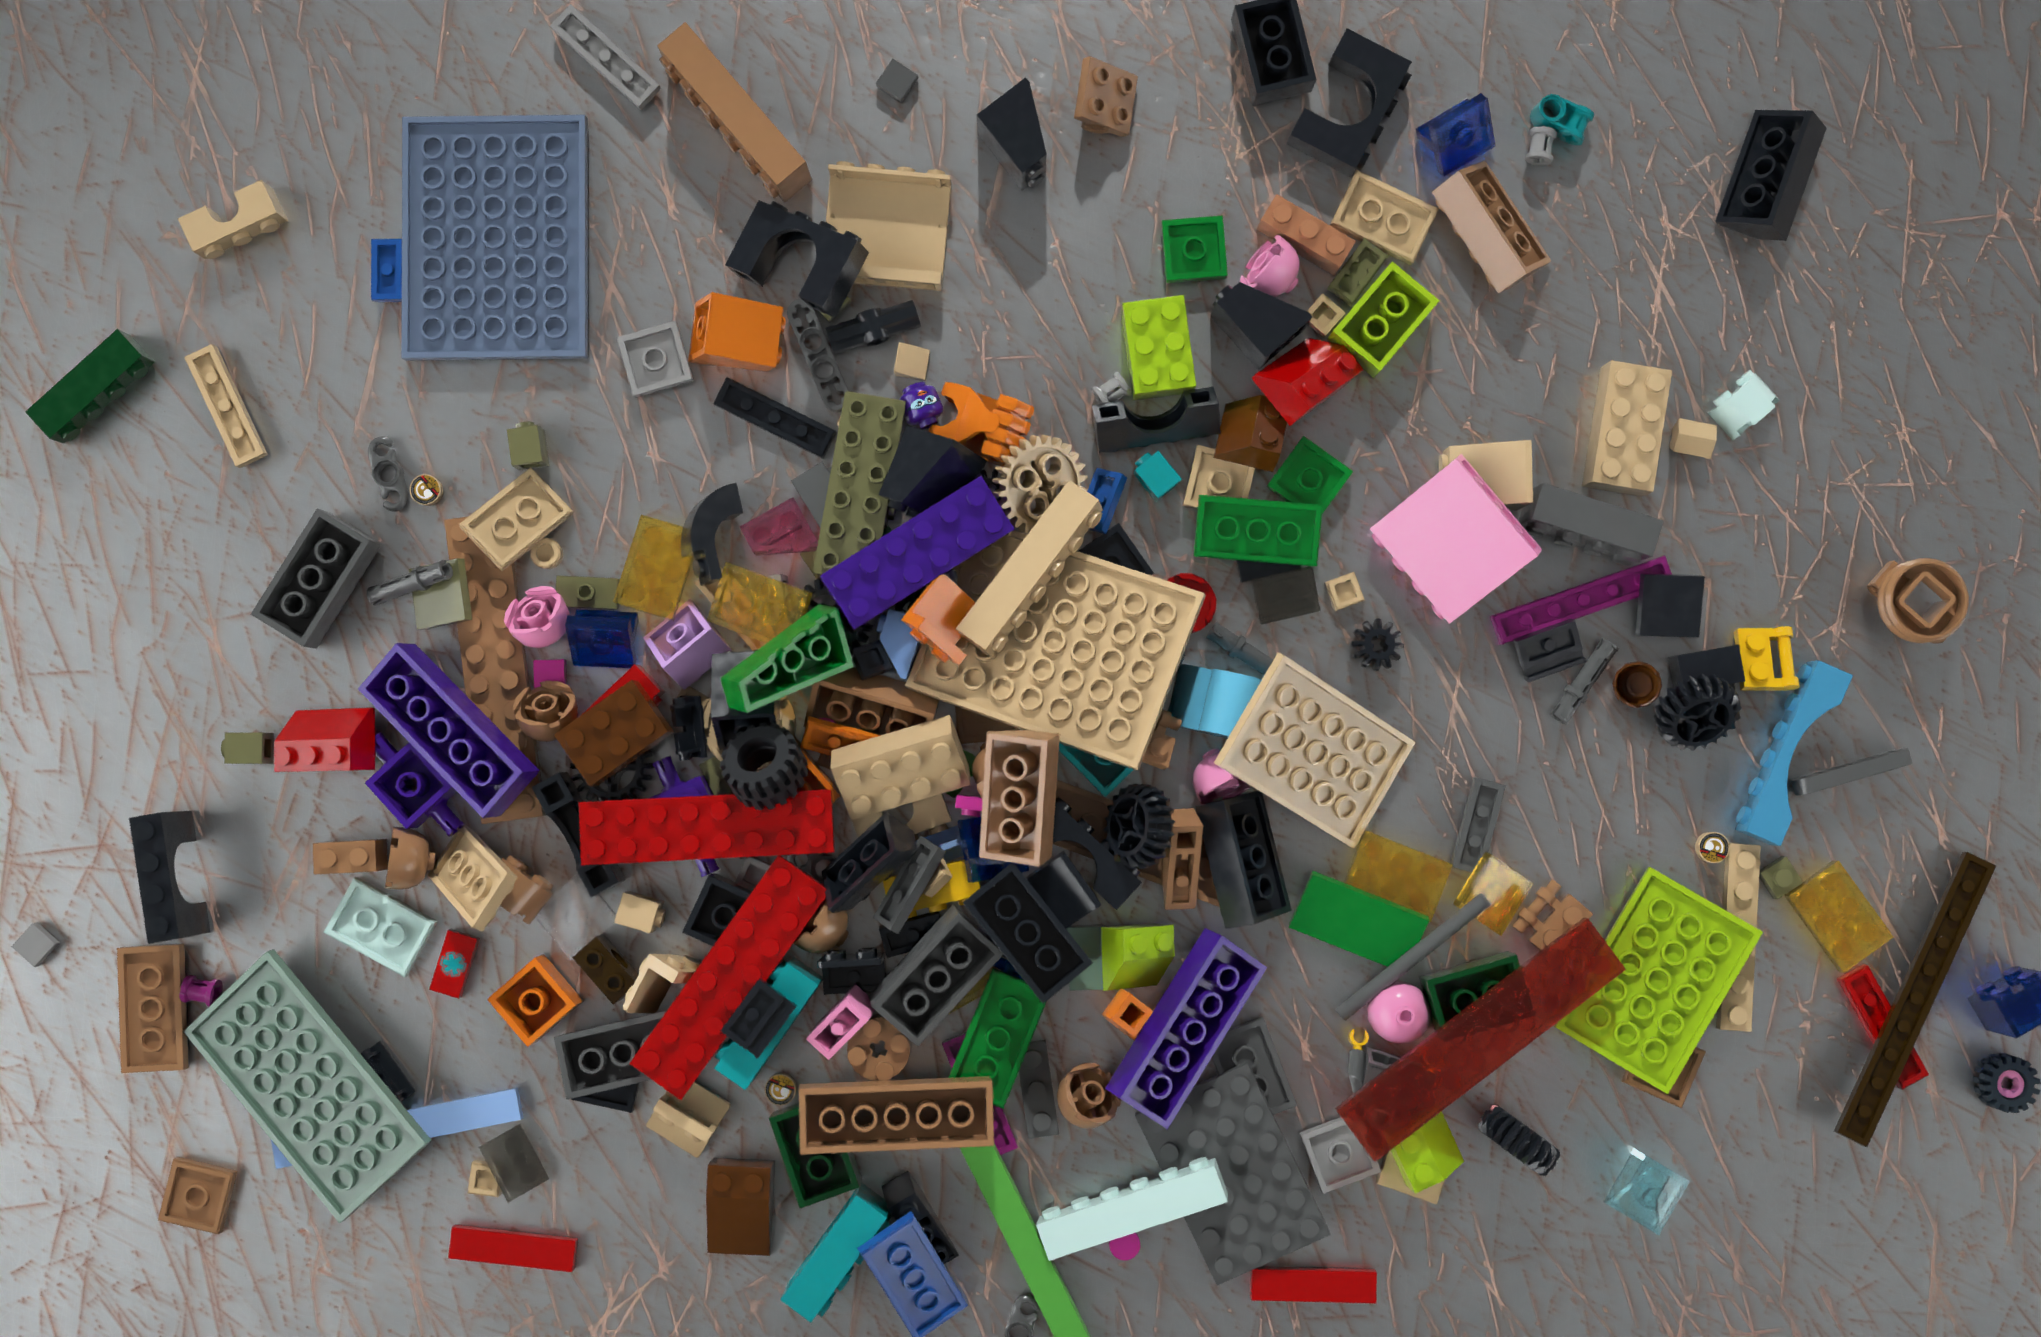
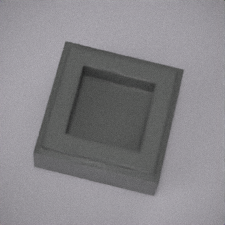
[876,59,918,103]

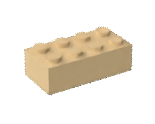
[1582,360,1672,497]
[831,715,971,820]

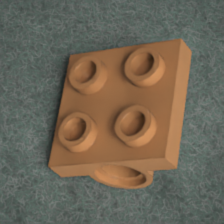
[1074,56,1138,137]

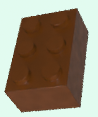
[554,680,674,787]

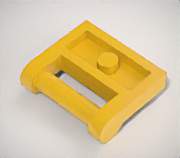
[1733,626,1800,691]

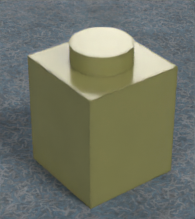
[507,422,550,470]
[221,733,274,764]

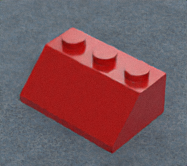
[1251,338,1364,426]
[274,708,375,772]

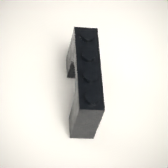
[1287,28,1412,177]
[725,200,869,318]
[129,811,210,944]

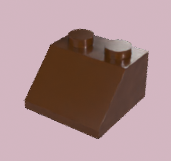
[1213,395,1287,472]

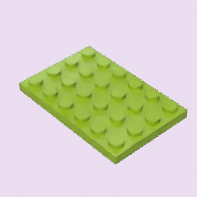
[1554,867,1763,1094]

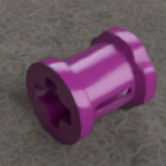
[179,975,223,1007]

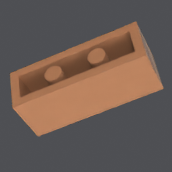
[1257,194,1356,276]

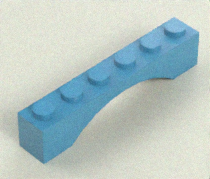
[1735,660,1853,846]

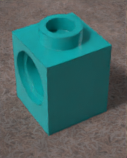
[1133,451,1182,502]

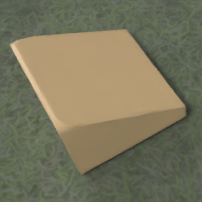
[894,342,930,381]

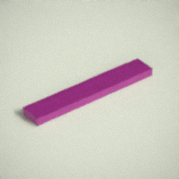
[1489,556,1672,645]

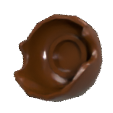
[1612,661,1663,708]

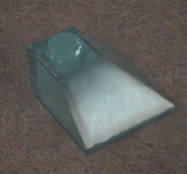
[1604,1148,1690,1235]

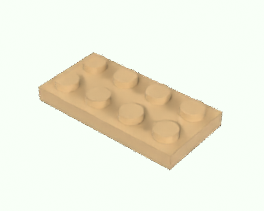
[427,825,518,932]

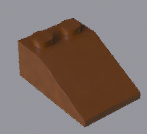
[706,1158,775,1256]

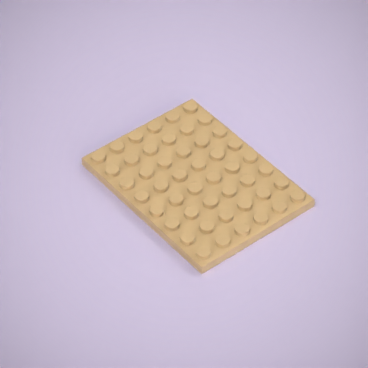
[905,530,1205,771]

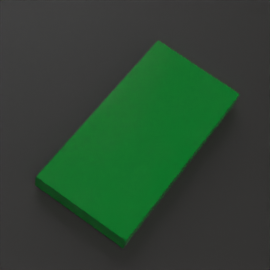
[1193,495,1323,567]
[1289,871,1430,967]
[948,968,1047,1109]

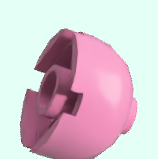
[1240,235,1300,297]
[504,586,570,648]
[1192,749,1251,804]
[1367,980,1432,1044]

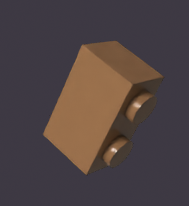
[313,839,388,875]

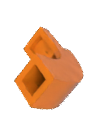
[1102,988,1153,1041]

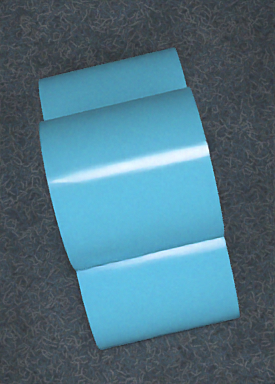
[1168,664,1262,739]

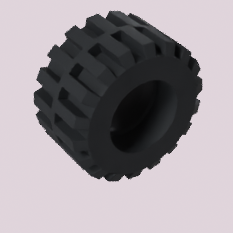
[720,723,808,810]

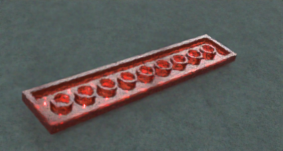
[1334,917,1626,1162]

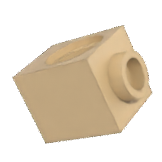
[614,891,666,933]

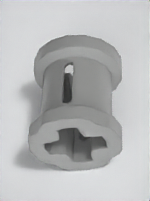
[1525,126,1557,165]
[1091,372,1132,404]

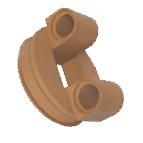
[1867,558,1969,644]

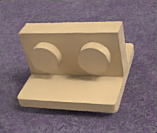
[646,1082,731,1158]

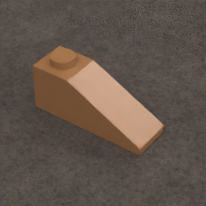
[1162,808,1203,910]

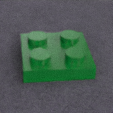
[1161,215,1228,283]
[1266,436,1353,514]

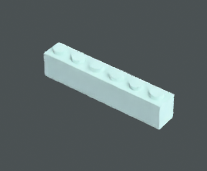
[1036,1157,1228,1261]

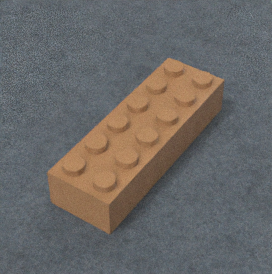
[657,22,812,203]
[799,1076,994,1154]

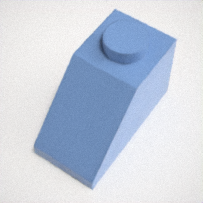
[876,609,920,680]

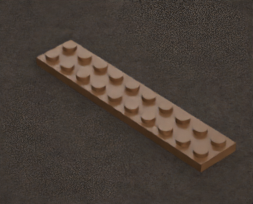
[444,516,546,824]

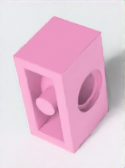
[806,984,875,1060]

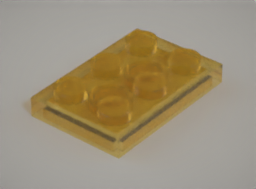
[613,515,694,621]
[707,562,813,643]
[1344,830,1453,922]
[1784,860,1894,973]

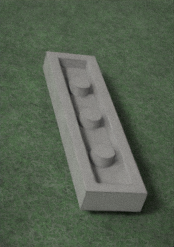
[550,4,662,110]

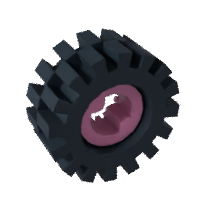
[1973,1053,2041,1113]

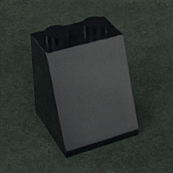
[976,77,1047,191]
[1210,282,1312,370]
[879,426,987,519]
[711,649,781,750]
[1025,850,1101,928]

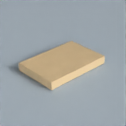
[1330,170,1439,265]
[459,467,573,571]

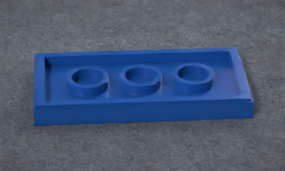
[857,1211,968,1337]

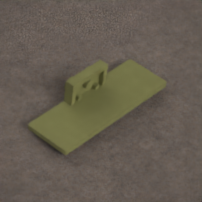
[813,391,906,575]

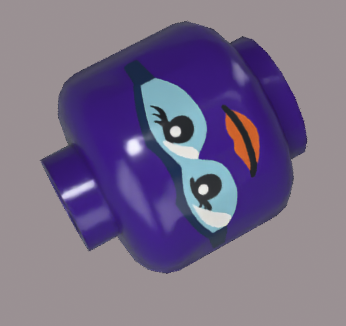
[899,382,943,430]

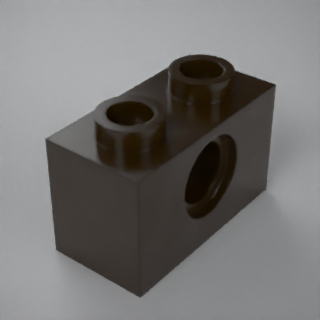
[572,933,639,1005]

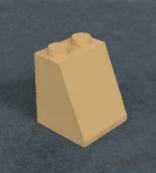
[1438,440,1533,511]

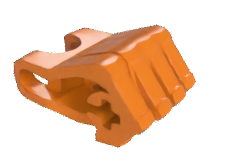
[928,382,1034,466]

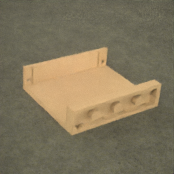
[826,161,951,291]

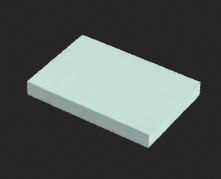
[324,877,438,977]

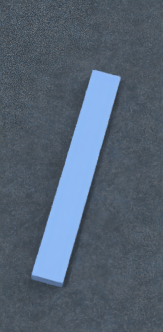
[271,1087,524,1169]

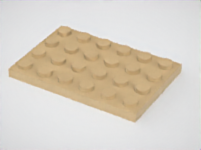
[1214,653,1416,849]

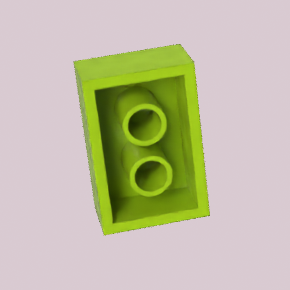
[1327,261,1440,378]
[1121,295,1196,401]

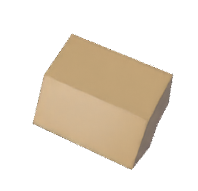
[1669,418,1717,459]

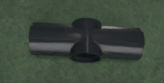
[826,300,921,354]

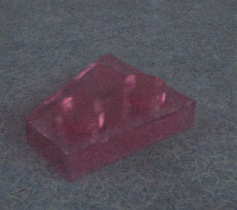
[740,497,818,556]

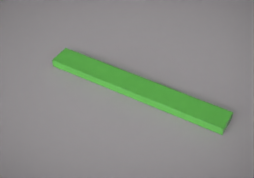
[959,1143,1091,1337]

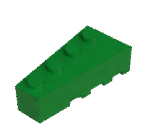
[720,604,854,713]

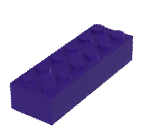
[820,476,1014,630]
[358,643,540,818]
[1105,928,1267,1130]

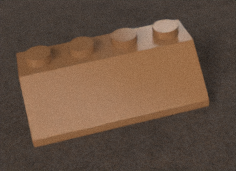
[1432,161,1552,294]
[803,667,940,735]
[979,730,1060,867]

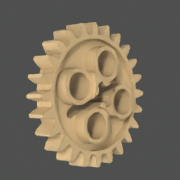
[992,435,1088,534]

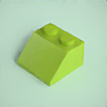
[1101,923,1175,991]
[1381,1103,1464,1194]

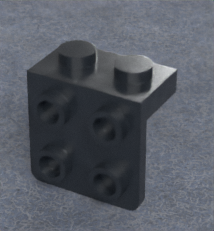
[817,948,886,995]

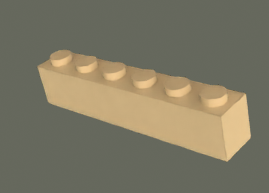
[956,480,1103,657]

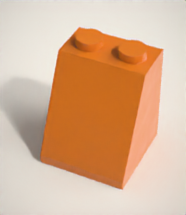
[688,292,786,372]

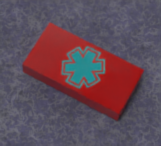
[429,929,480,999]

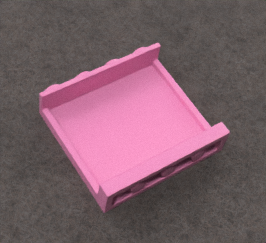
[1370,454,1542,624]

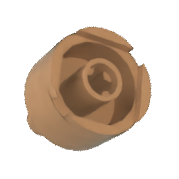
[500,855,554,925]
[847,1014,912,1081]

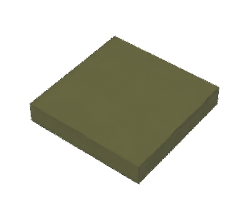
[409,558,472,630]

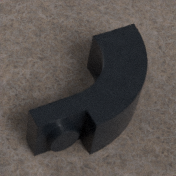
[681,483,743,586]

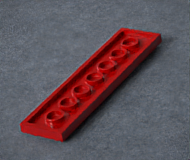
[579,789,835,865]
[629,855,827,1100]

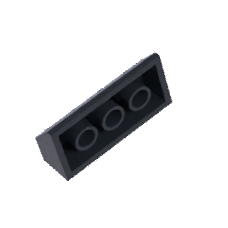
[1715,110,1827,241]
[1195,791,1292,929]

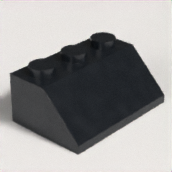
[821,812,918,913]

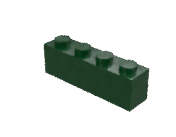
[25,329,155,444]

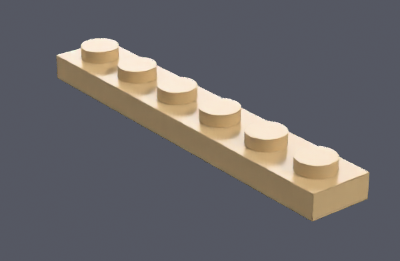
[1716,843,1761,1032]

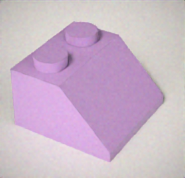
[643,599,732,690]

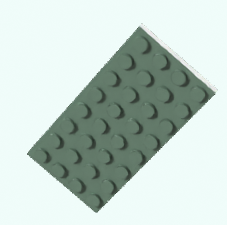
[183,949,432,1223]

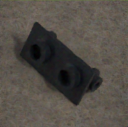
[670,695,707,761]
[360,1041,416,1103]

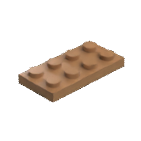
[117,944,189,1073]

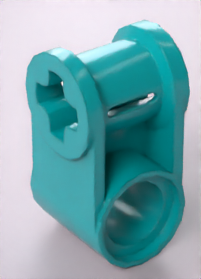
[1530,94,1595,145]

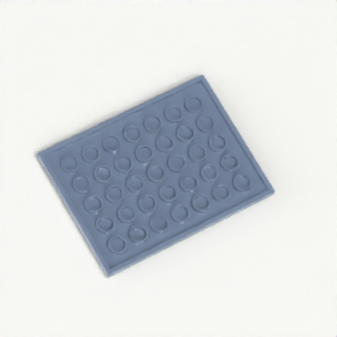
[401,115,588,361]

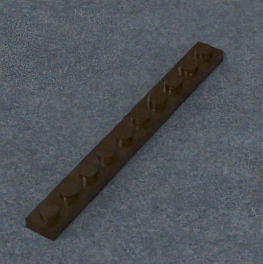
[1833,852,1996,1147]

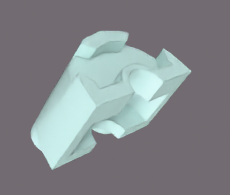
[1708,370,1780,440]

